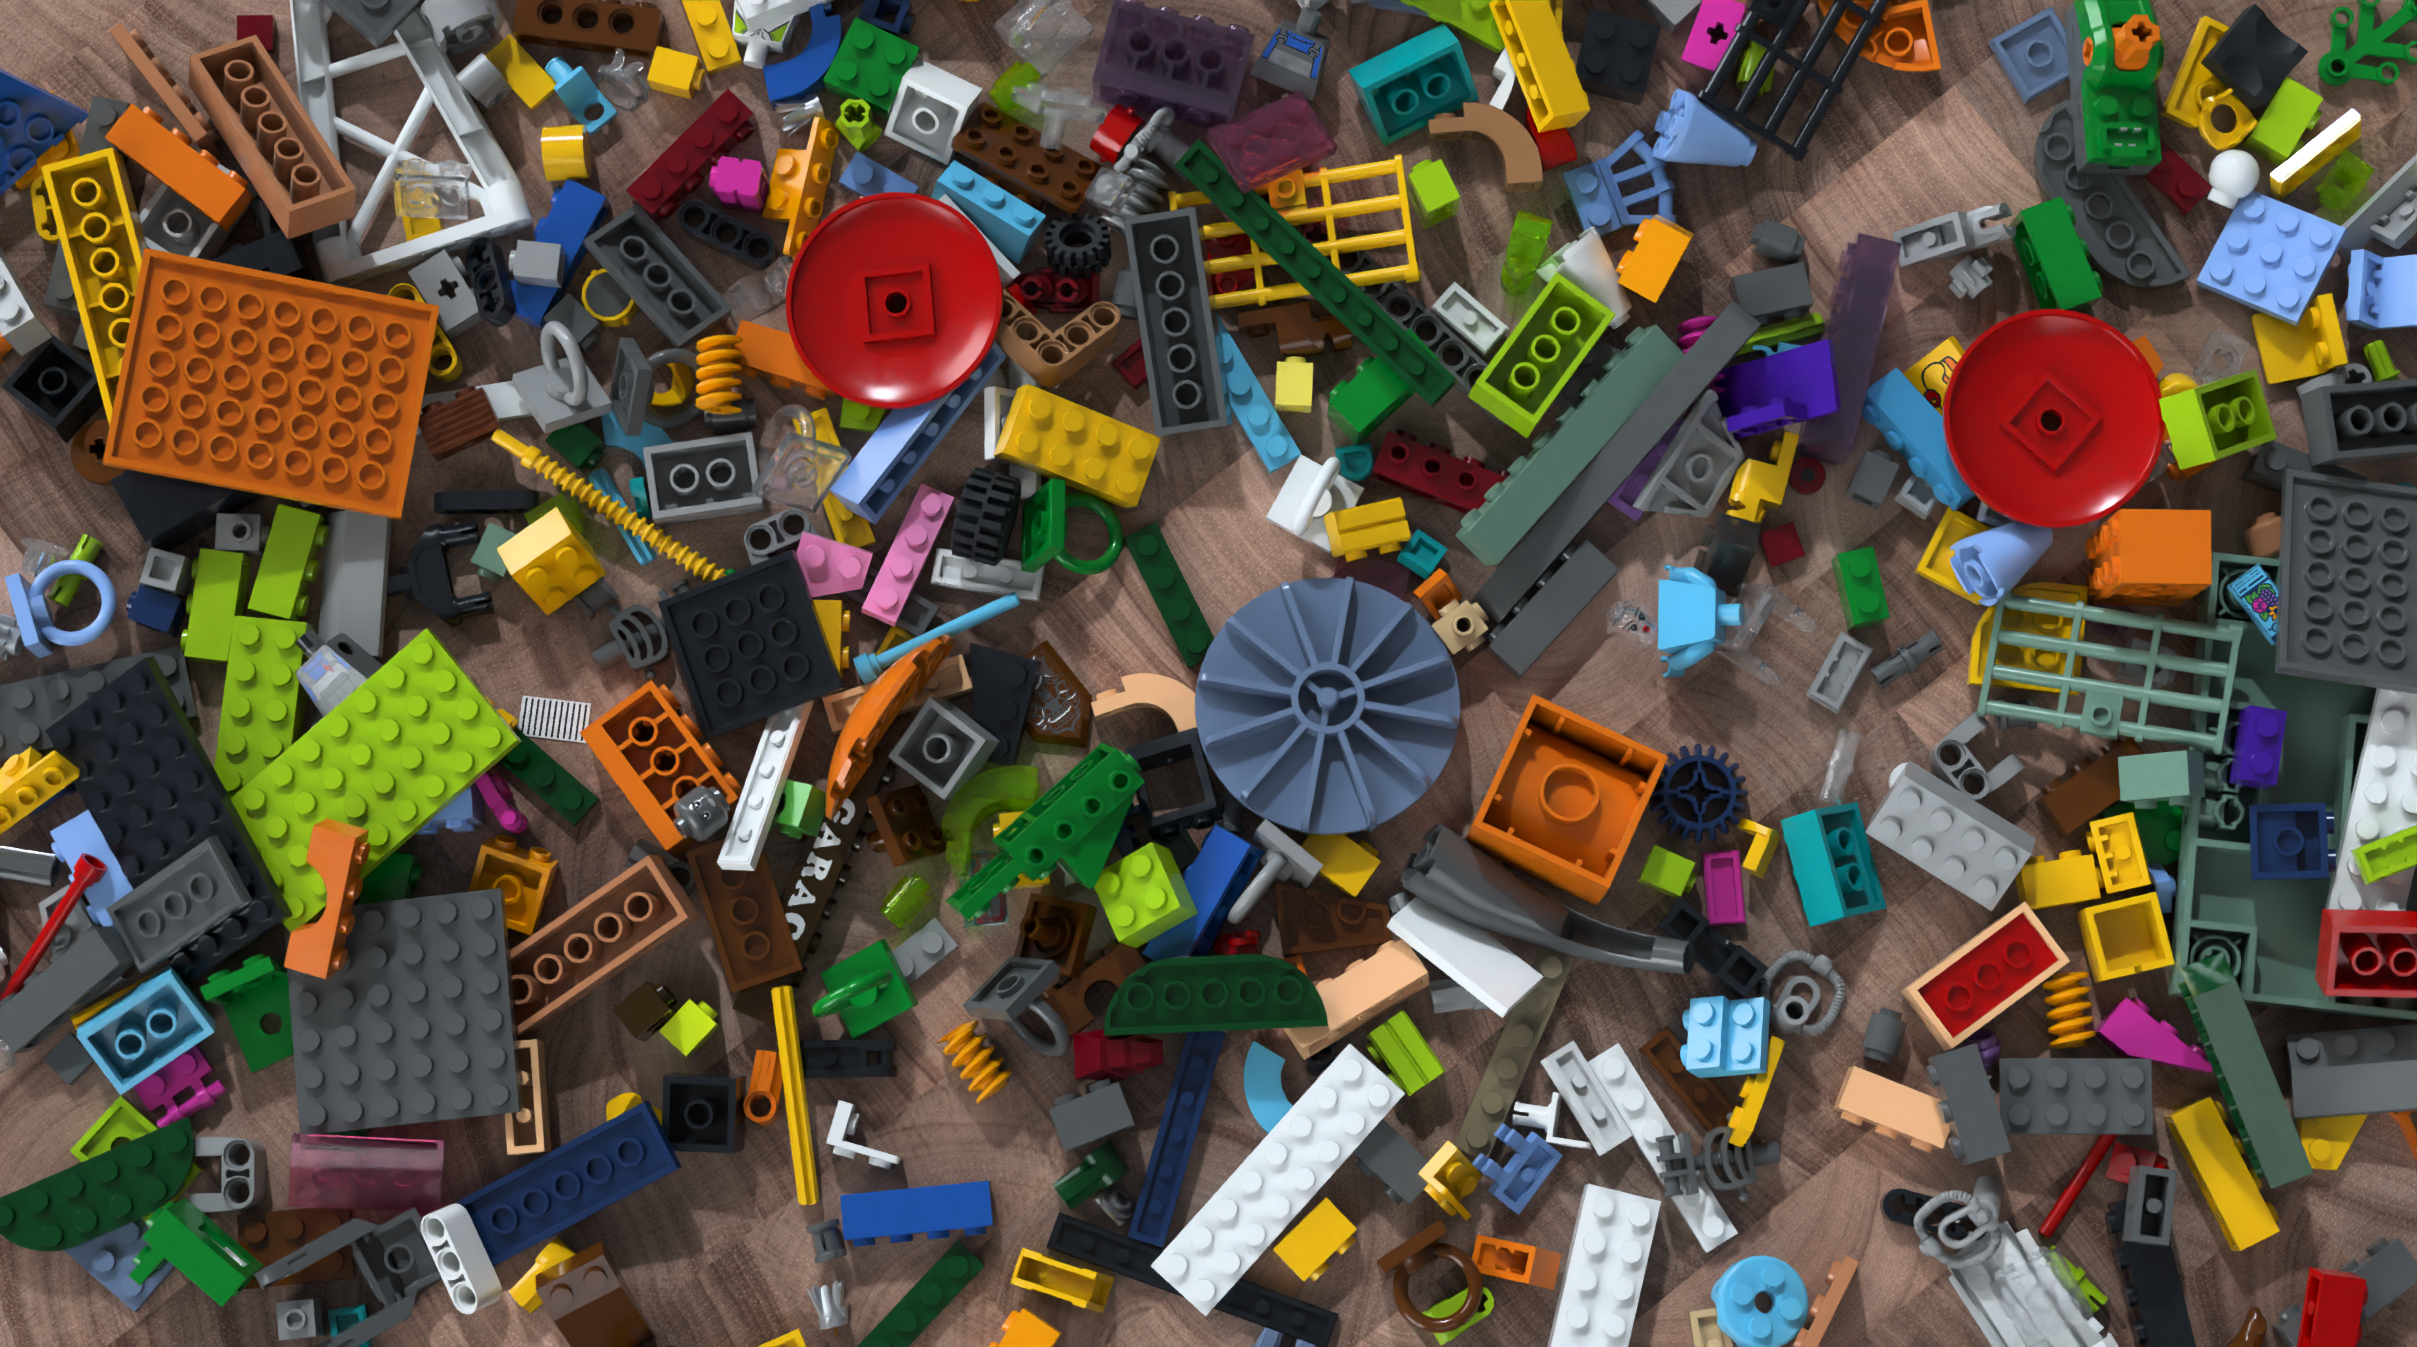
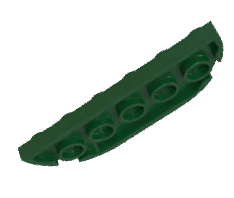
[1104,954,1328,1036]
[0,1116,196,1252]

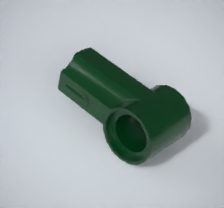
[1052,1140,1131,1210]

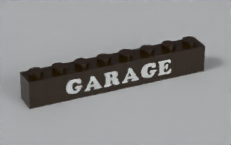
[732,747,896,1027]

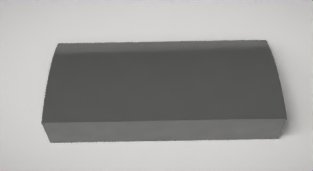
[582,204,732,348]

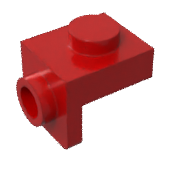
[2105,1142,2169,1185]

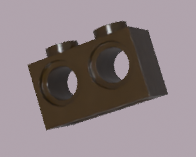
[612,981,678,1042]

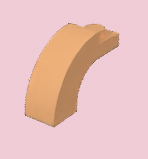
[1091,673,1197,733]

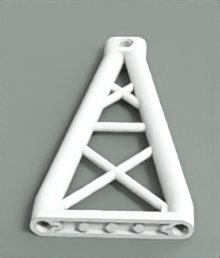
[289,0,533,287]

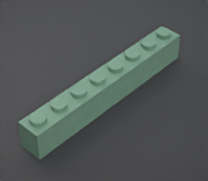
[1455,325,1685,566]

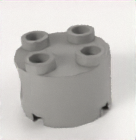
[419,0,504,54]

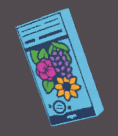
[2227,563,2278,646]

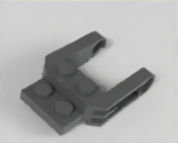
[254,1207,441,1347]

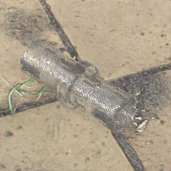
[1818,729,1862,805]

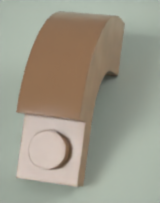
[1427,102,1543,193]

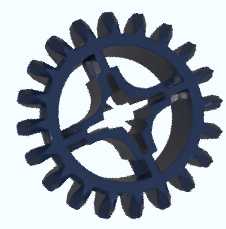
[1650,744,1748,844]

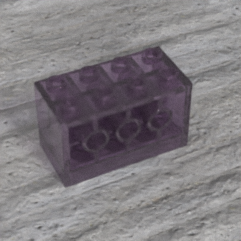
[1092,0,1255,135]

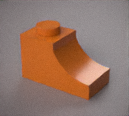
[1472,1234,1562,1290]

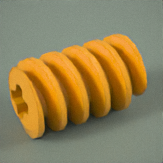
[695,335,743,415]
[2042,972,2096,1049]
[936,1020,1012,1104]

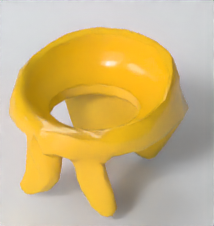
[2198,88,2258,151]
[650,363,694,407]

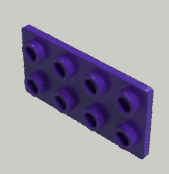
[1716,339,1841,440]

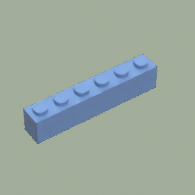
[830,341,1007,524]

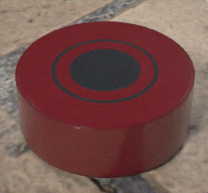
[1788,457,1826,495]

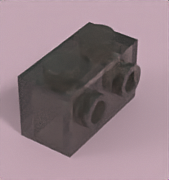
[1693,512,1761,598]

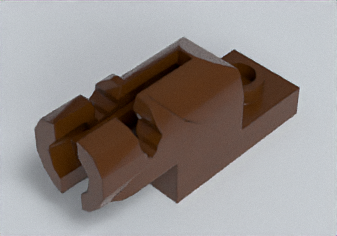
[1237,302,1353,357]

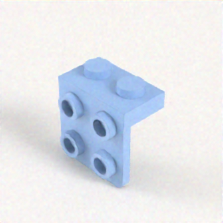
[2345,249,2417,331]

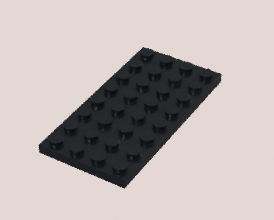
[45,656,293,985]

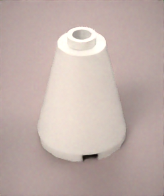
[1536,226,1632,330]

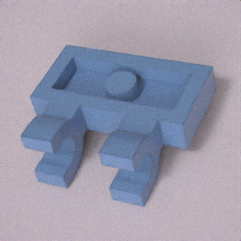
[1472,1123,1563,1215]

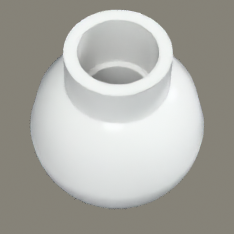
[2207,149,2260,210]

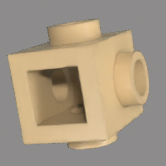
[1431,599,1489,656]

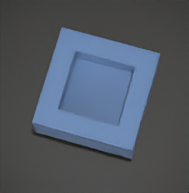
[2146,862,2176,914]

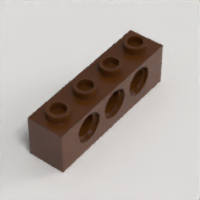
[512,0,665,60]

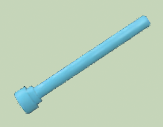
[853,592,1021,684]

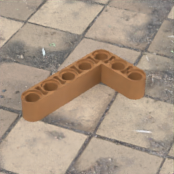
[995,288,1121,387]

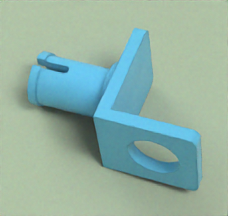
[545,56,618,135]

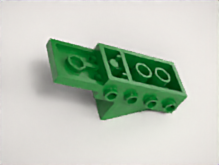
[946,743,1145,921]

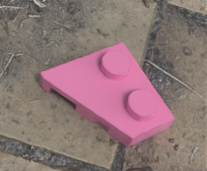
[796,531,873,597]

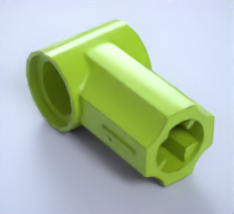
[834,98,882,152]

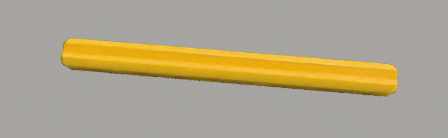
[771,985,820,1206]

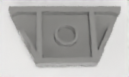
[1632,388,1745,518]

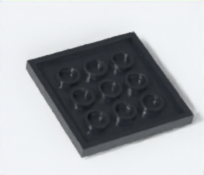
[658,550,844,740]

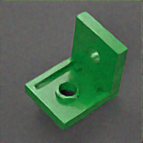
[200,954,294,1073]

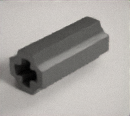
[0,846,60,887]

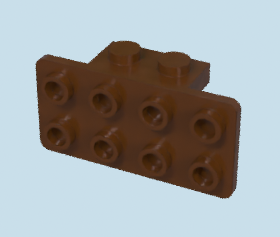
[951,102,1105,214]

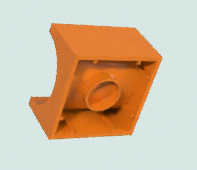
[1465,694,1668,906]

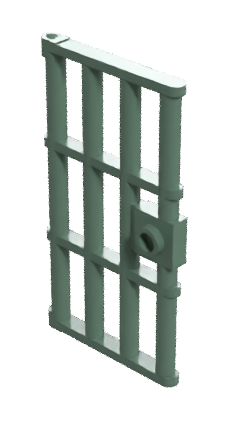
[1977,590,2246,755]

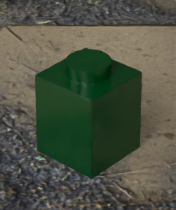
[545,423,606,474]

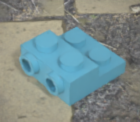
[1680,996,1770,1078]

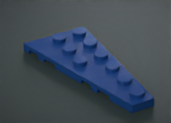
[0,69,89,196]

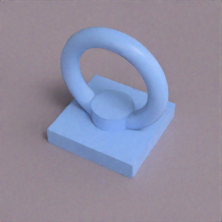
[4,560,117,658]

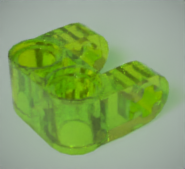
[1499,210,1553,296]

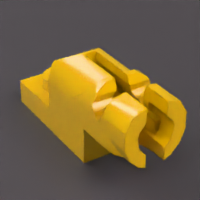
[1721,431,1800,539]

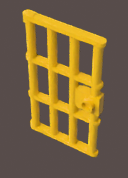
[1168,154,1421,309]

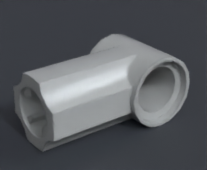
[1429,978,1490,1014]

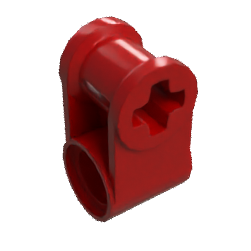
[1524,106,1577,172]

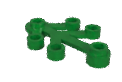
[2317,0,2417,87]

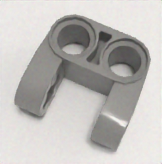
[744,508,819,565]
[1929,710,2024,801]
[190,1137,266,1213]

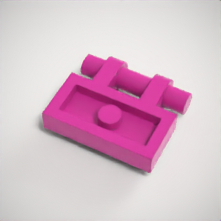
[475,771,529,834]
[134,1044,227,1128]

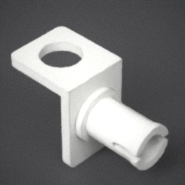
[1513,1092,1592,1150]

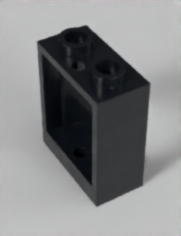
[1125,727,1223,840]

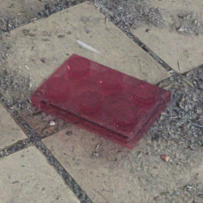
[1206,91,1337,193]

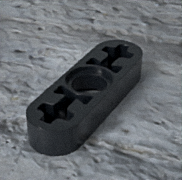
[466,237,516,327]
[434,490,540,515]
[1880,1188,1987,1241]

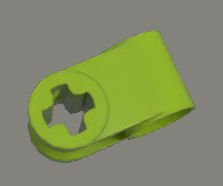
[1422,1286,1494,1346]

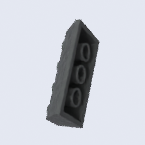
[2284,1024,2417,1120]

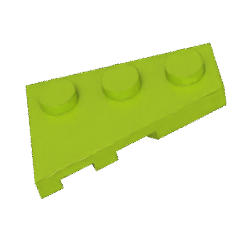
[1399,0,1505,54]

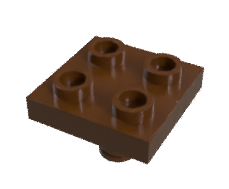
[866,784,947,867]
[1014,893,1098,979]

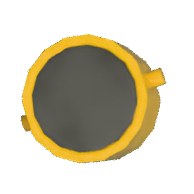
[582,268,639,327]

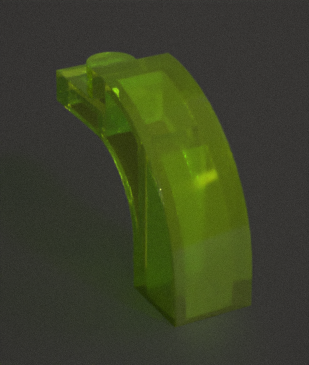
[941,765,1040,877]

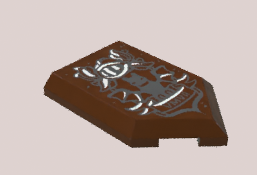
[1024,640,1092,748]

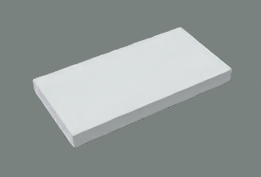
[1387,896,1543,1018]

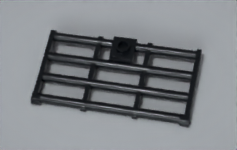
[1696,0,1890,162]

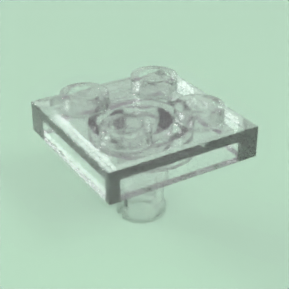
[1011,82,1107,150]

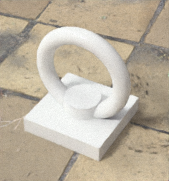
[1266,454,1365,554]

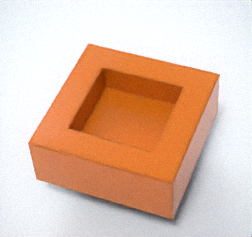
[1413,568,1463,621]

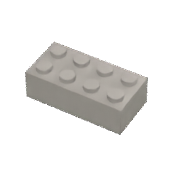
[1865,760,2036,911]

